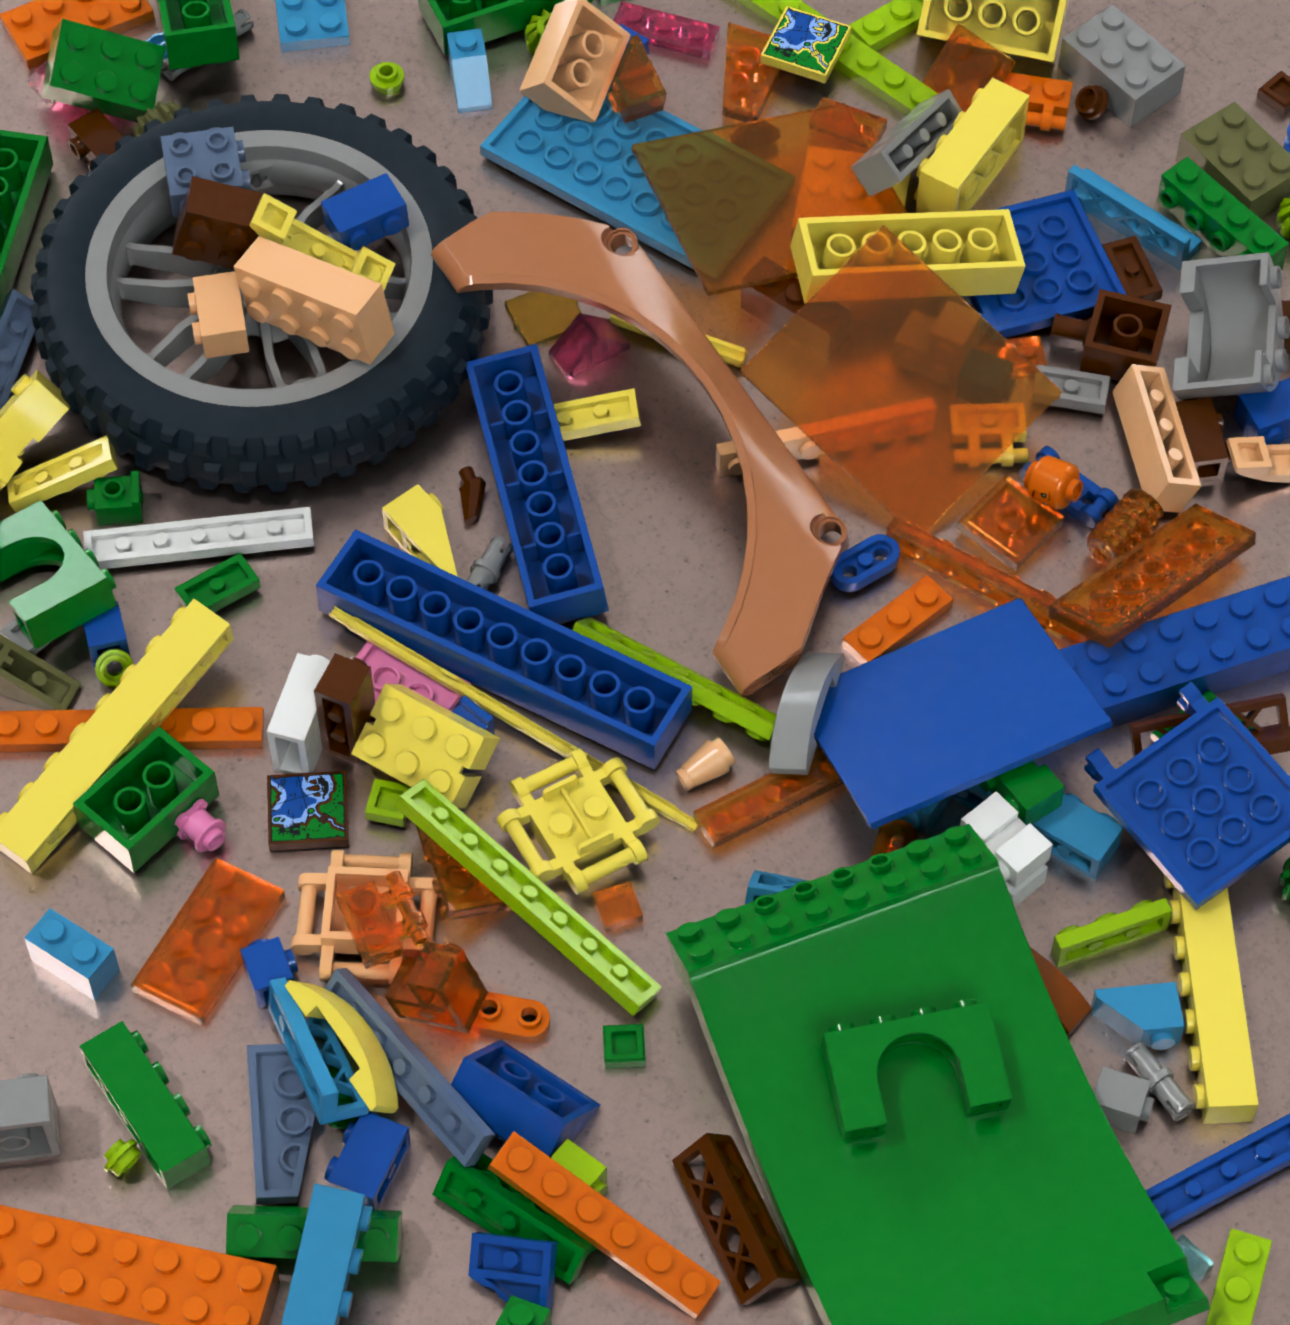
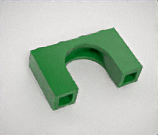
[0,500,117,649]
[821,999,1012,1141]

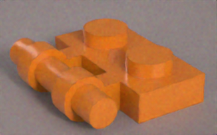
[1002,71,1073,132]

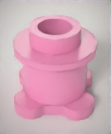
[174,799,226,853]

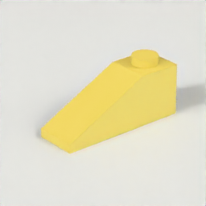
[382,484,458,577]

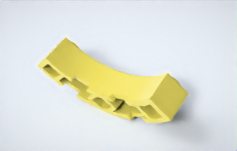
[0,370,70,491]

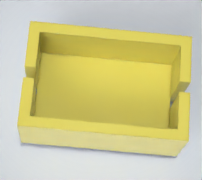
[351,683,500,808]

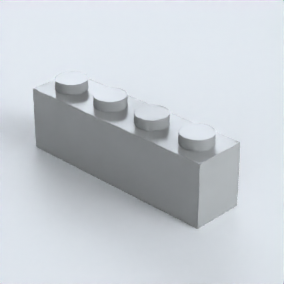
[851,89,963,197]

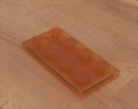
[131,857,285,1026]

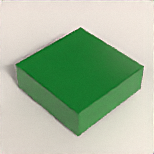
[603,1024,646,1069]

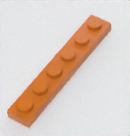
[487,1131,721,1319]

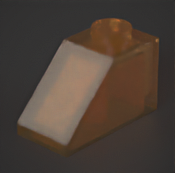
[608,35,667,123]

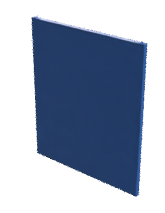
[814,598,1112,829]

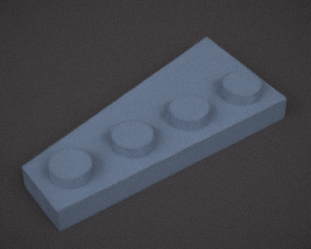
[246,1042,326,1205]

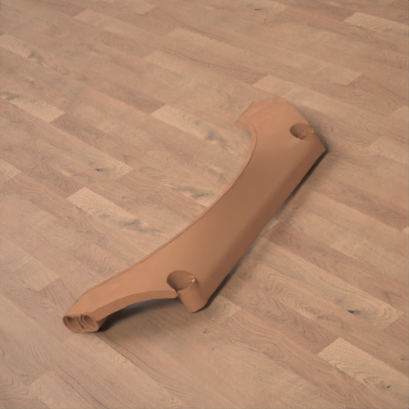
[431,212,849,697]

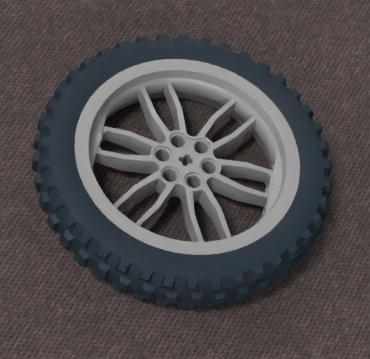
[30,94,493,493]

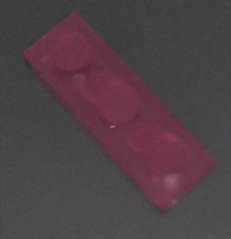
[613,1,720,60]

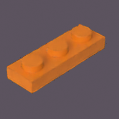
[842,575,953,665]

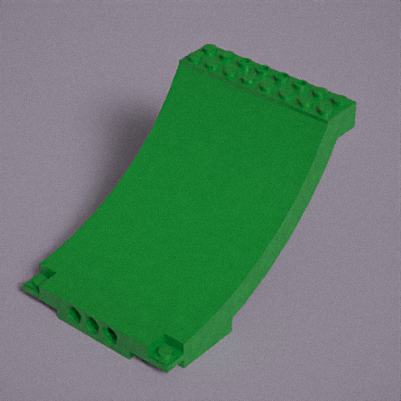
[665,824,1210,1325]

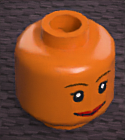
[1024,455,1083,510]

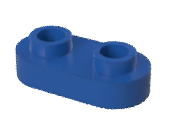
[830,534,900,592]

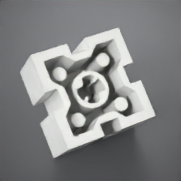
[960,791,1053,907]

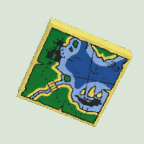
[760,6,851,83]

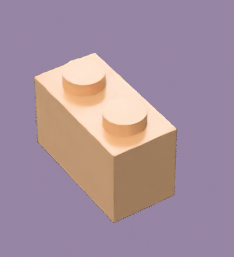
[187,271,250,359]

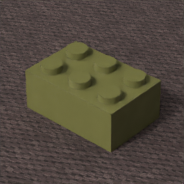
[1176,101,1290,219]

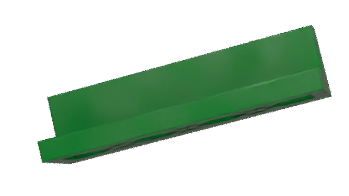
[432,1153,597,1284]

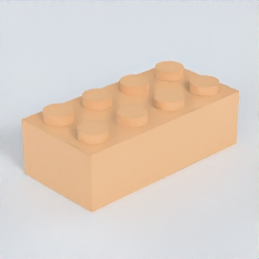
[233,236,395,365]

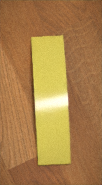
[249,193,396,291]
[284,980,398,1114]

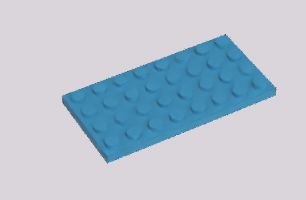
[480,83,794,281]

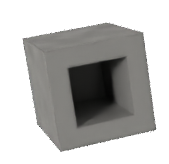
[1094,1066,1154,1134]

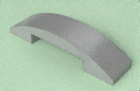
[769,652,845,775]

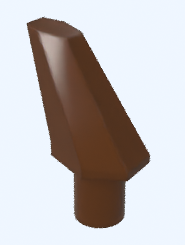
[459,466,486,526]

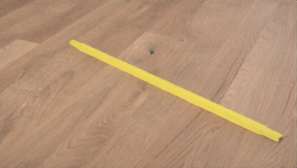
[329,606,698,832]

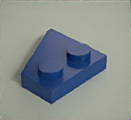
[468,1232,558,1314]

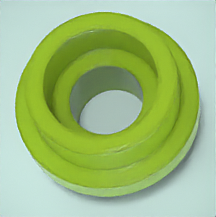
[369,62,405,95]
[95,649,134,688]
[103,1138,142,1178]

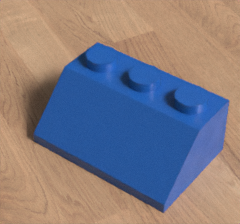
[451,1039,601,1158]

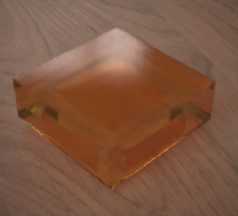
[592,882,643,933]

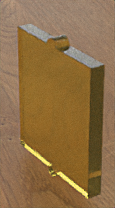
[505,291,588,346]

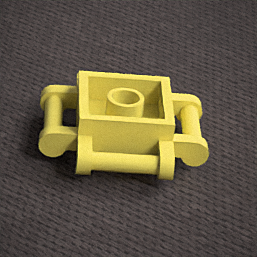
[496,748,660,895]

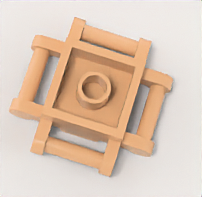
[290,850,442,985]

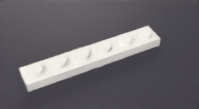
[83,507,314,570]

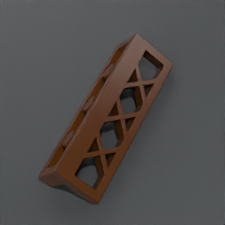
[1129,693,1290,757]
[672,1133,802,1305]

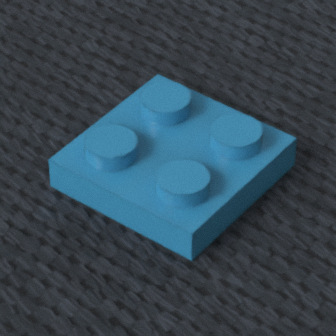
[275,0,350,52]

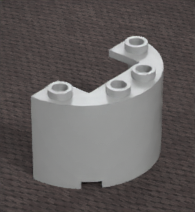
[1172,252,1290,400]

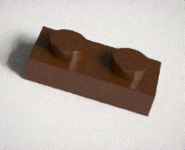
[1102,236,1163,301]

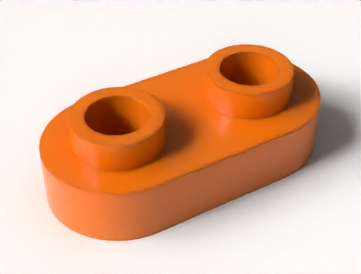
[469,992,550,1044]

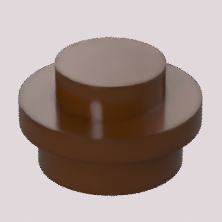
[1075,85,1109,120]

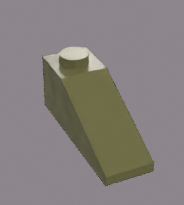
[0,634,81,710]

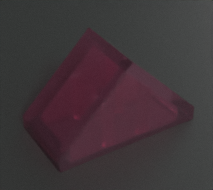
[549,313,630,380]

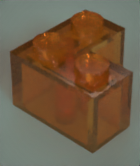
[385,941,488,1033]

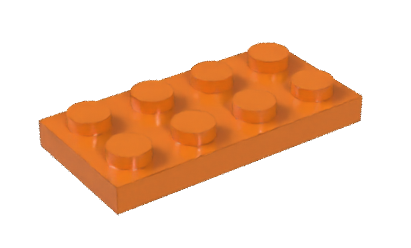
[0,0,155,70]

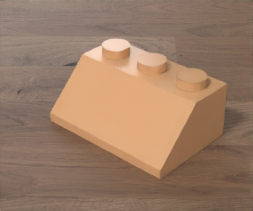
[519,0,631,123]

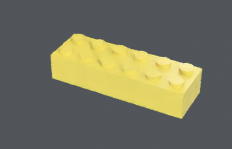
[790,209,1025,304]

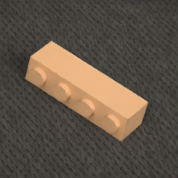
[1112,364,1201,513]

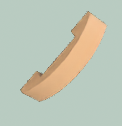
[1226,436,1290,483]

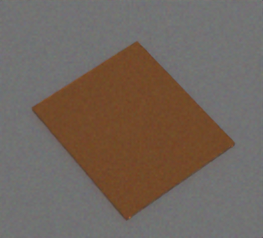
[631,103,907,296]
[740,225,1062,541]

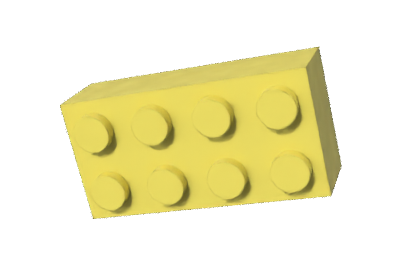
[917,0,1069,64]
[914,77,1030,213]

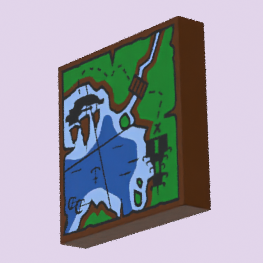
[267,771,349,851]

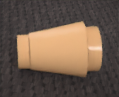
[675,737,736,791]

